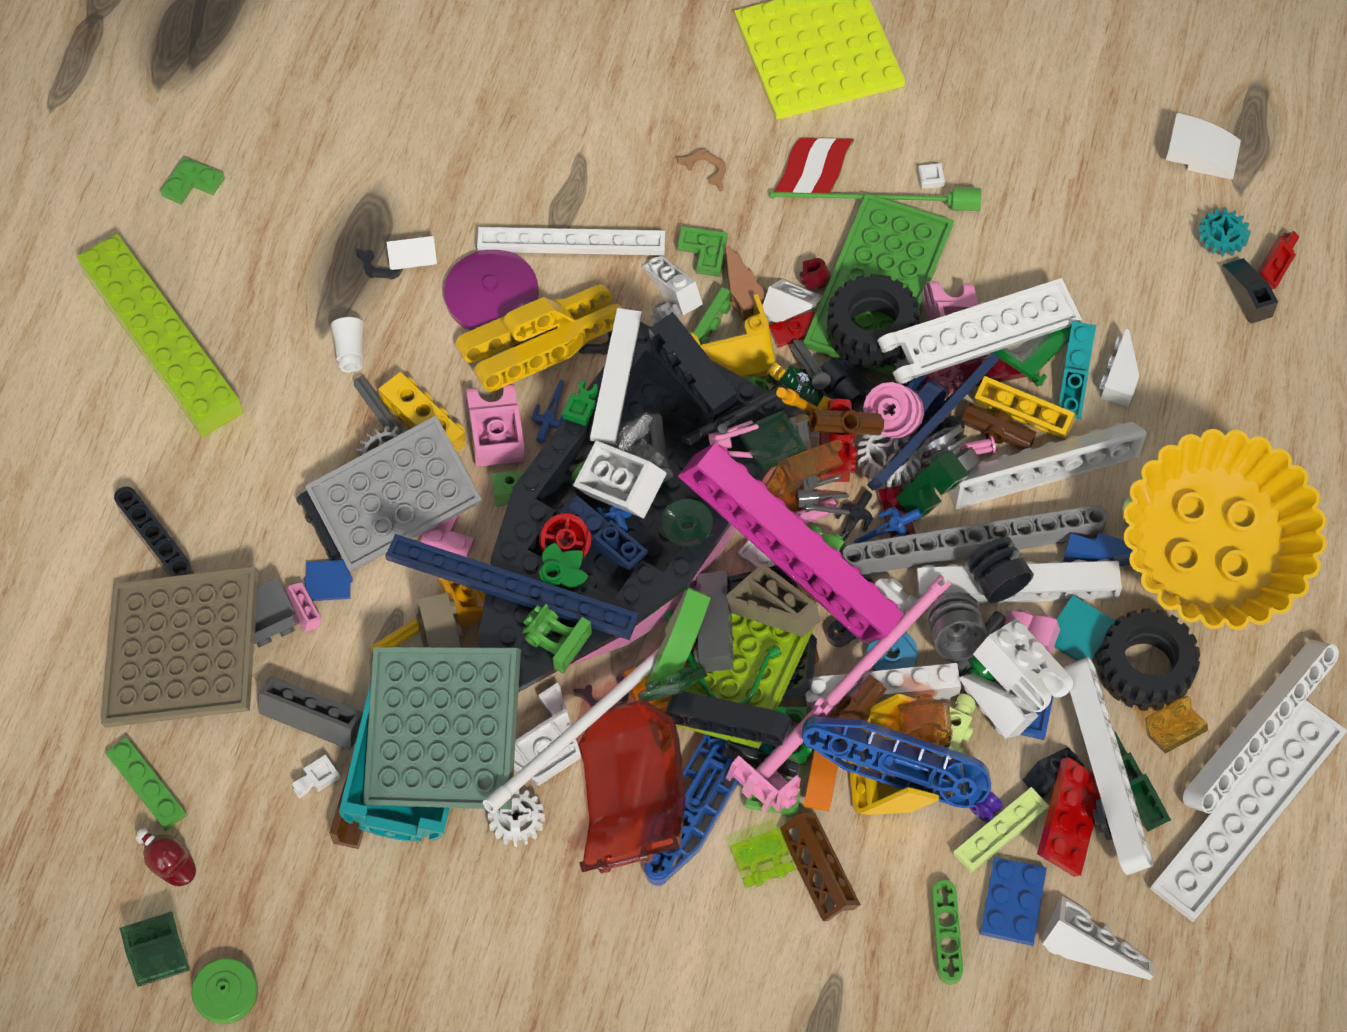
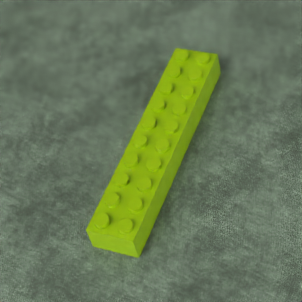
[76,234,243,438]

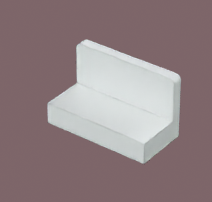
[387,236,437,270]

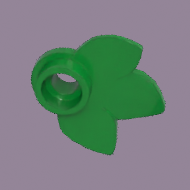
[539,543,588,587]

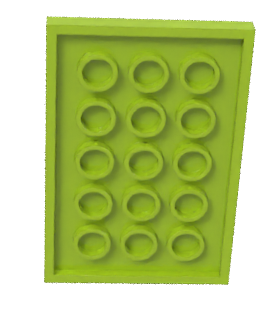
[663,613,815,749]

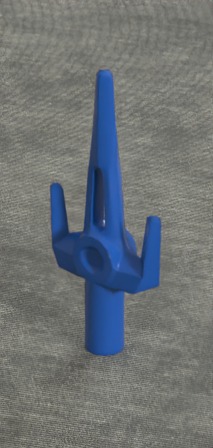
[531,380,564,443]
[597,505,632,532]
[854,507,922,544]

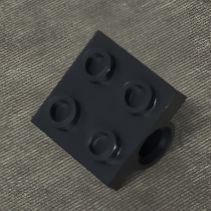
[818,358,874,409]

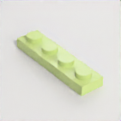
[953,787,1049,874]

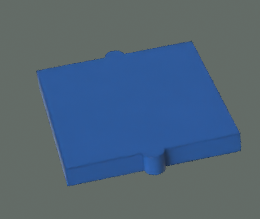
[304,560,353,601]

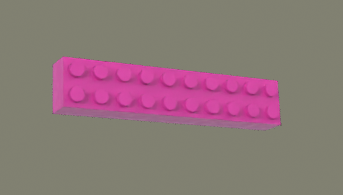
[678,443,904,644]

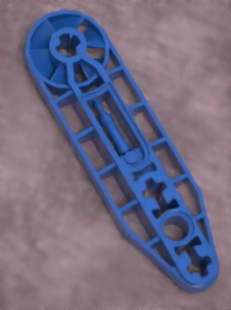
[802,716,991,808]
[644,734,758,886]

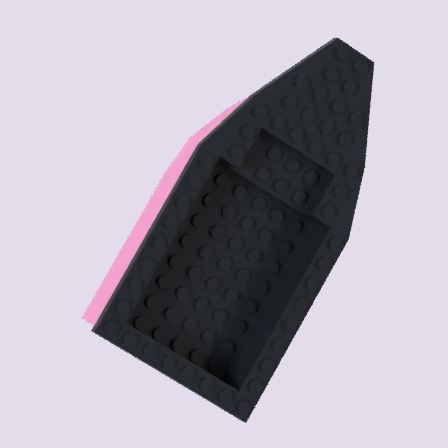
[477,322,807,692]

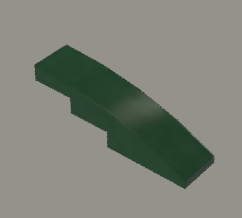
[1115,731,1171,832]

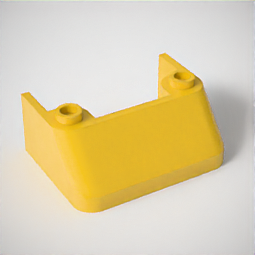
[689,294,775,378]
[849,694,939,815]

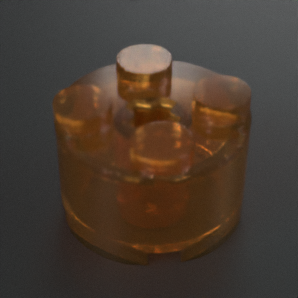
[897,694,953,749]

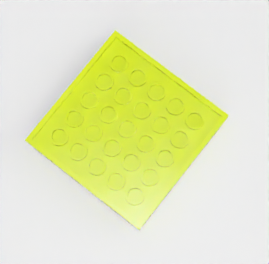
[734,0,905,120]

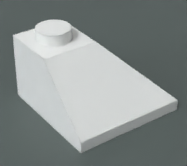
[762,279,823,322]

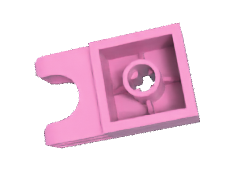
[922,281,982,360]
[466,384,524,467]

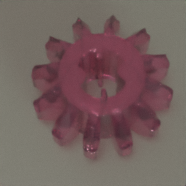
[925,363,965,399]

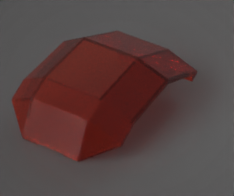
[579,699,686,874]

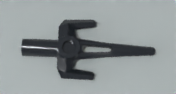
[835,490,873,541]

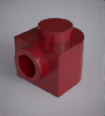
[800,258,831,291]

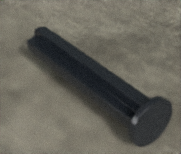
[721,740,799,778]

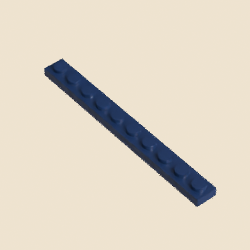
[385,534,639,640]

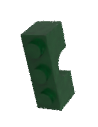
[896,451,970,522]

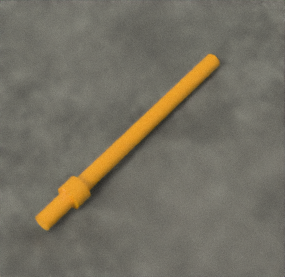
[776,387,821,414]

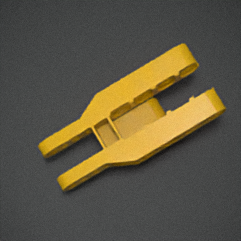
[455,284,624,391]

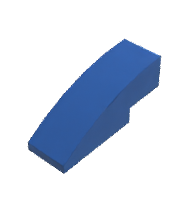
[1063,532,1133,567]

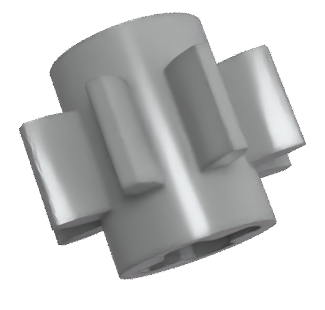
[650,300,681,325]

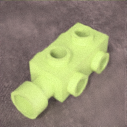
[927,693,978,760]

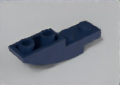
[558,495,648,570]

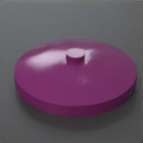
[444,250,539,331]

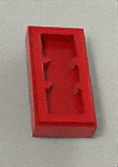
[769,311,815,348]

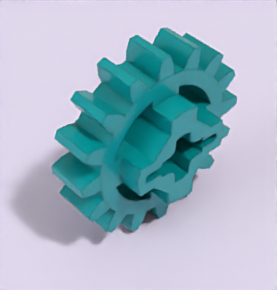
[1197,208,1251,256]

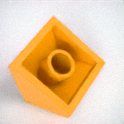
[437,577,486,629]

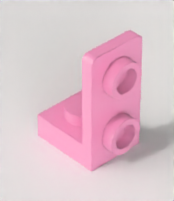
[767,771,801,812]

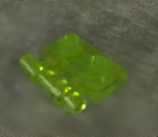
[730,828,795,888]

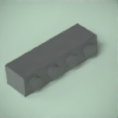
[693,570,734,673]
[259,676,363,750]

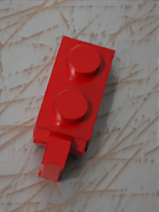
[1257,231,1299,289]

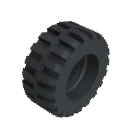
[827,274,920,368]
[1097,608,1200,711]

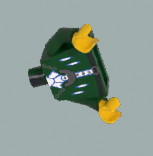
[766,362,832,416]

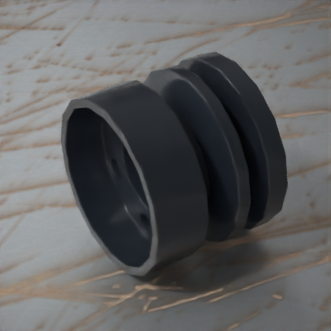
[965,537,1034,603]

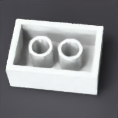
[573,441,667,519]

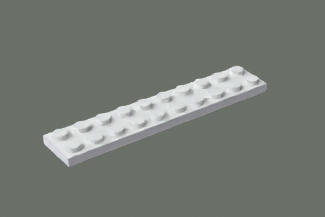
[1150,700,1347,923]

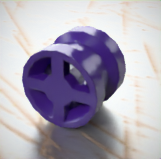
[970,791,1003,822]

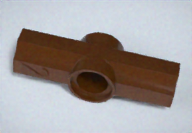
[962,403,1037,450]
[808,409,884,436]
[827,674,887,743]

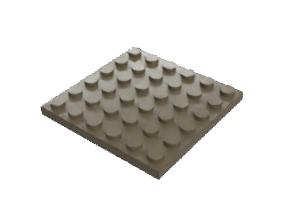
[101,566,259,727]

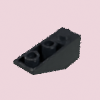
[1221,258,1278,324]

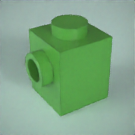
[492,470,522,506]

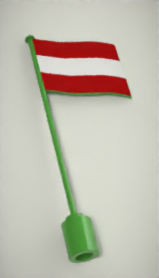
[769,138,981,211]

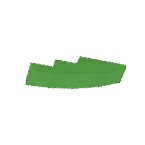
[645,587,711,696]

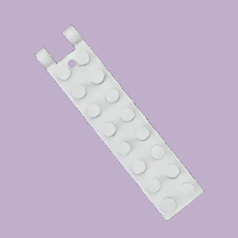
[877,278,1082,385]

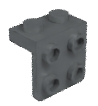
[254,578,300,648]

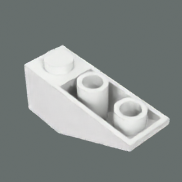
[642,255,703,315]
[1099,329,1140,408]
[959,673,1038,739]

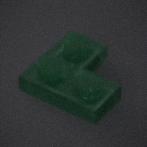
[637,665,708,704]

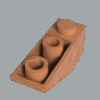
[725,245,767,321]

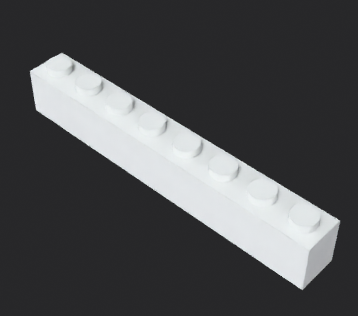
[915,559,1122,604]

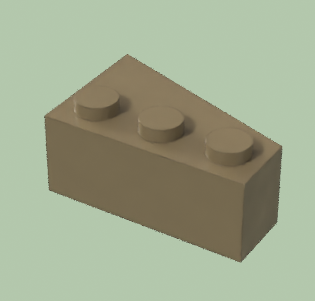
[726,563,821,637]

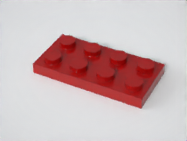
[1037,758,1101,877]

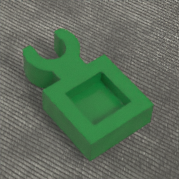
[562,380,598,426]

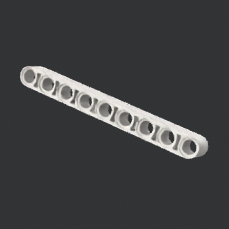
[1183,639,1339,813]
[1064,657,1153,875]

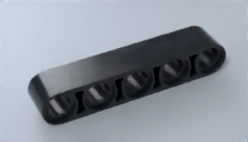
[114,486,194,577]
[664,690,792,746]

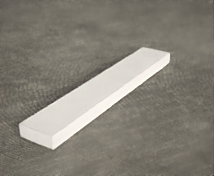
[590,308,642,444]

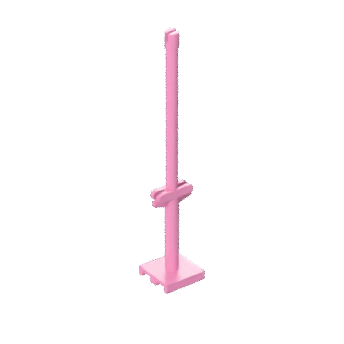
[726,575,951,813]

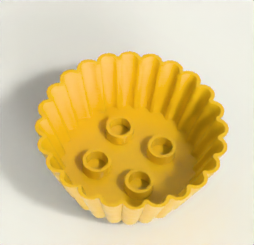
[1123,429,1327,630]

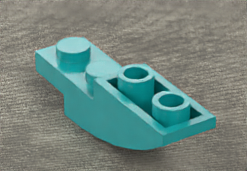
[1058,321,1096,420]

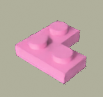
[420,514,475,557]

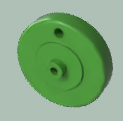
[191,958,258,1024]

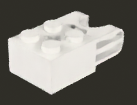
[973,618,1073,712]

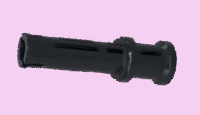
[296,491,341,561]

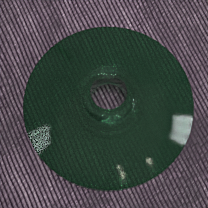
[661,499,713,546]

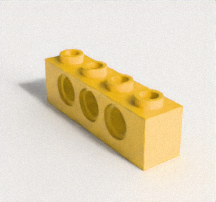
[378,372,466,452]
[975,376,1076,440]

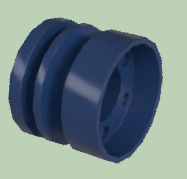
[892,375,948,430]

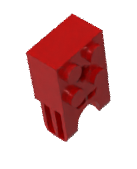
[819,399,856,482]

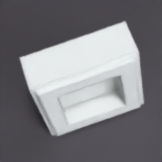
[918,163,945,189]

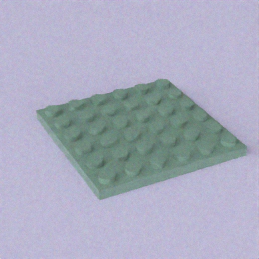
[363,647,521,810]

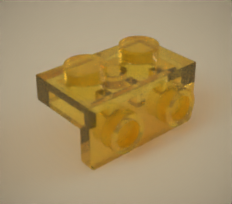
[1145,696,1208,754]

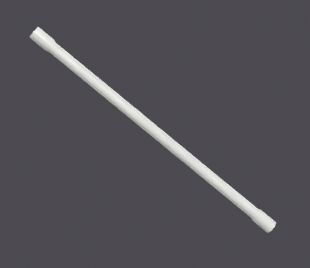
[483,647,660,813]

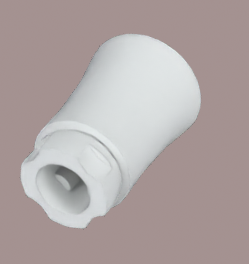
[331,317,364,373]

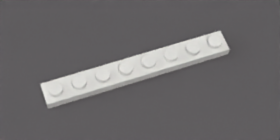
[477,227,665,255]

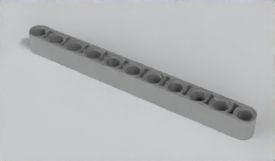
[842,506,1108,575]

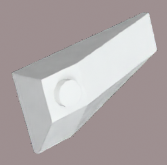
[1042,896,1154,980]

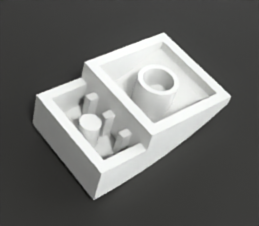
[1166,113,1241,180]

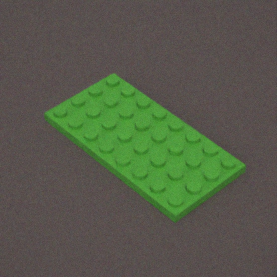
[803,193,954,377]

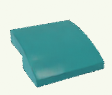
[1054,595,1115,661]

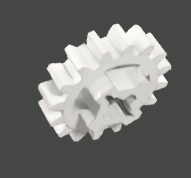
[487,790,545,847]

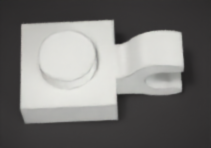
[292,755,340,798]

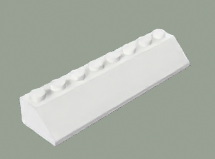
[948,422,1147,510]

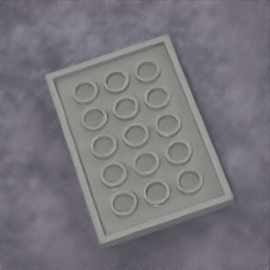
[305,416,483,573]

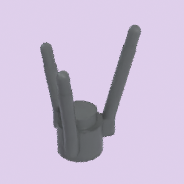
[796,475,850,515]

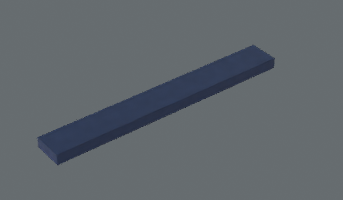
[867,352,999,491]

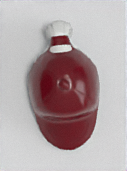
[135,828,196,886]

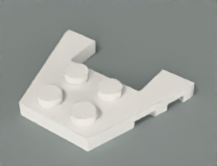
[514,683,581,786]

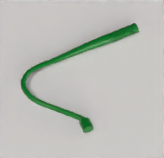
[664,611,782,704]

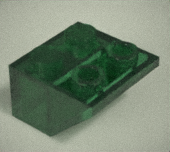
[120,911,191,987]

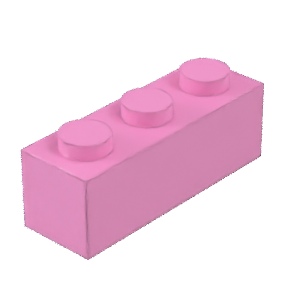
[286,582,321,632]

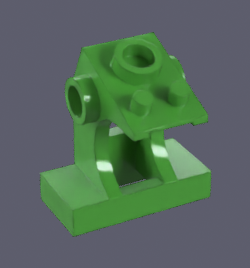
[521,604,592,674]

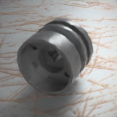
[916,424,981,471]
[928,592,988,661]

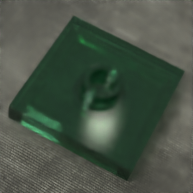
[739,410,807,472]

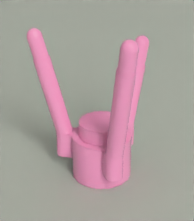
[709,421,772,459]

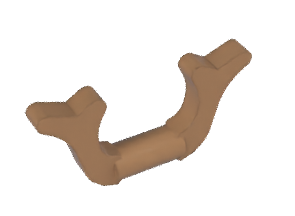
[677,149,726,191]

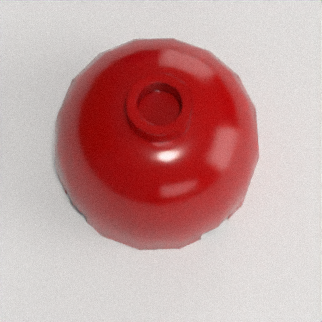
[539,513,591,558]

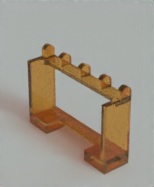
[766,440,843,512]

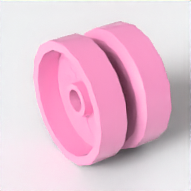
[863,382,924,439]

